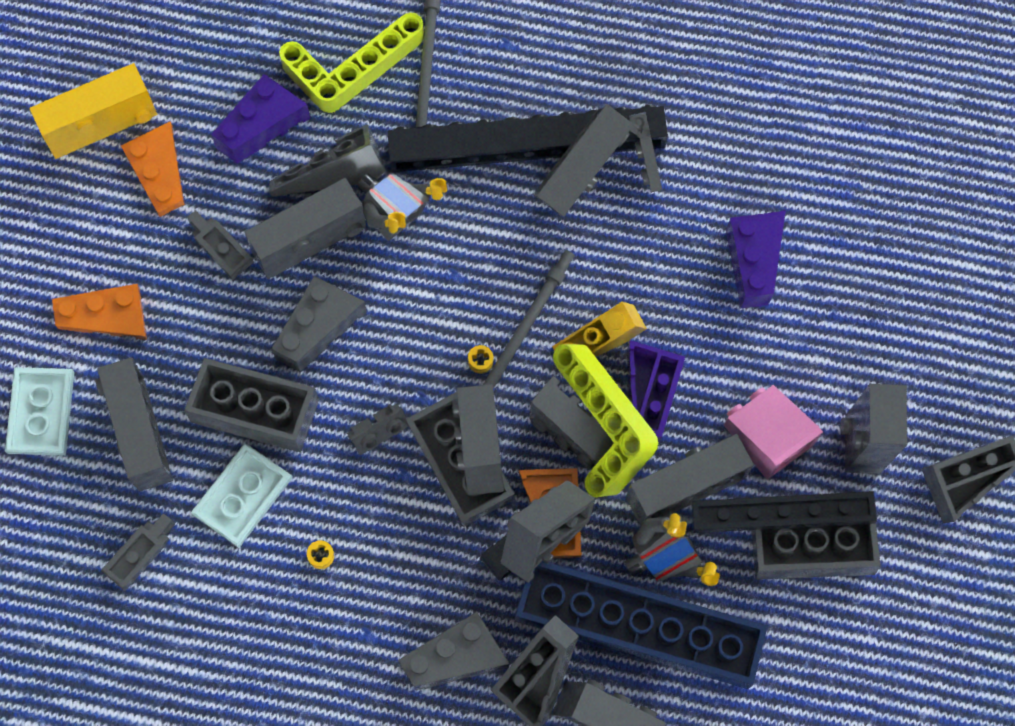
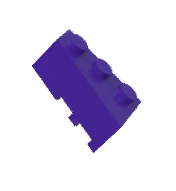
[211,74,311,164]
[726,211,786,309]
[627,340,685,446]

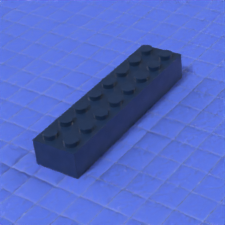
[515,561,768,689]

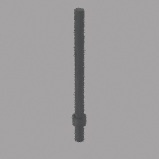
[415,0,441,128]
[483,250,575,389]

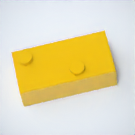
[29,63,158,159]

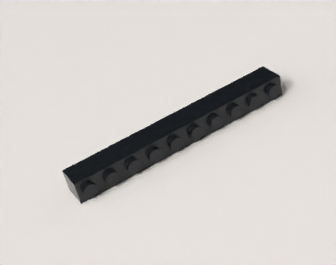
[387,105,668,172]

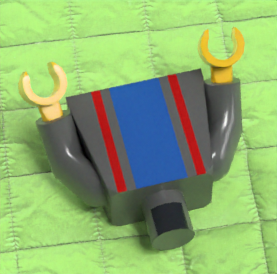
[358,173,447,241]
[625,508,720,586]

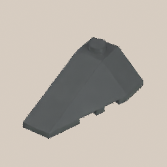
[269,124,385,197]

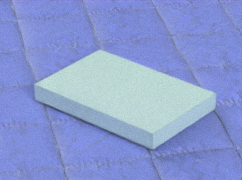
[5,367,74,455]
[191,443,293,548]

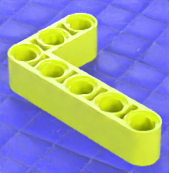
[279,13,424,113]
[553,344,658,497]

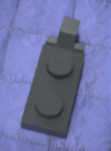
[629,112,662,193]
[187,210,254,280]
[101,513,175,591]

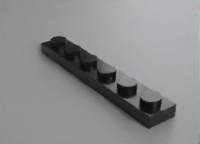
[691,491,877,533]

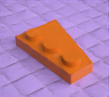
[121,121,185,217]
[52,284,147,340]
[518,468,582,559]

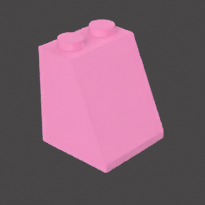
[724,385,823,480]

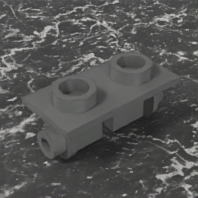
[347,403,409,455]

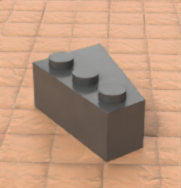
[271,276,367,372]
[530,375,614,469]
[452,384,504,495]
[921,435,1015,523]
[501,480,595,583]
[398,612,509,691]
[491,615,579,726]
[551,679,665,726]

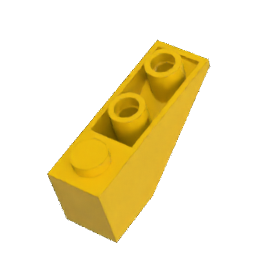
[552,301,647,357]

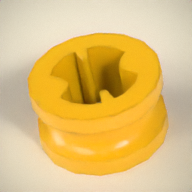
[468,345,494,374]
[307,540,334,569]

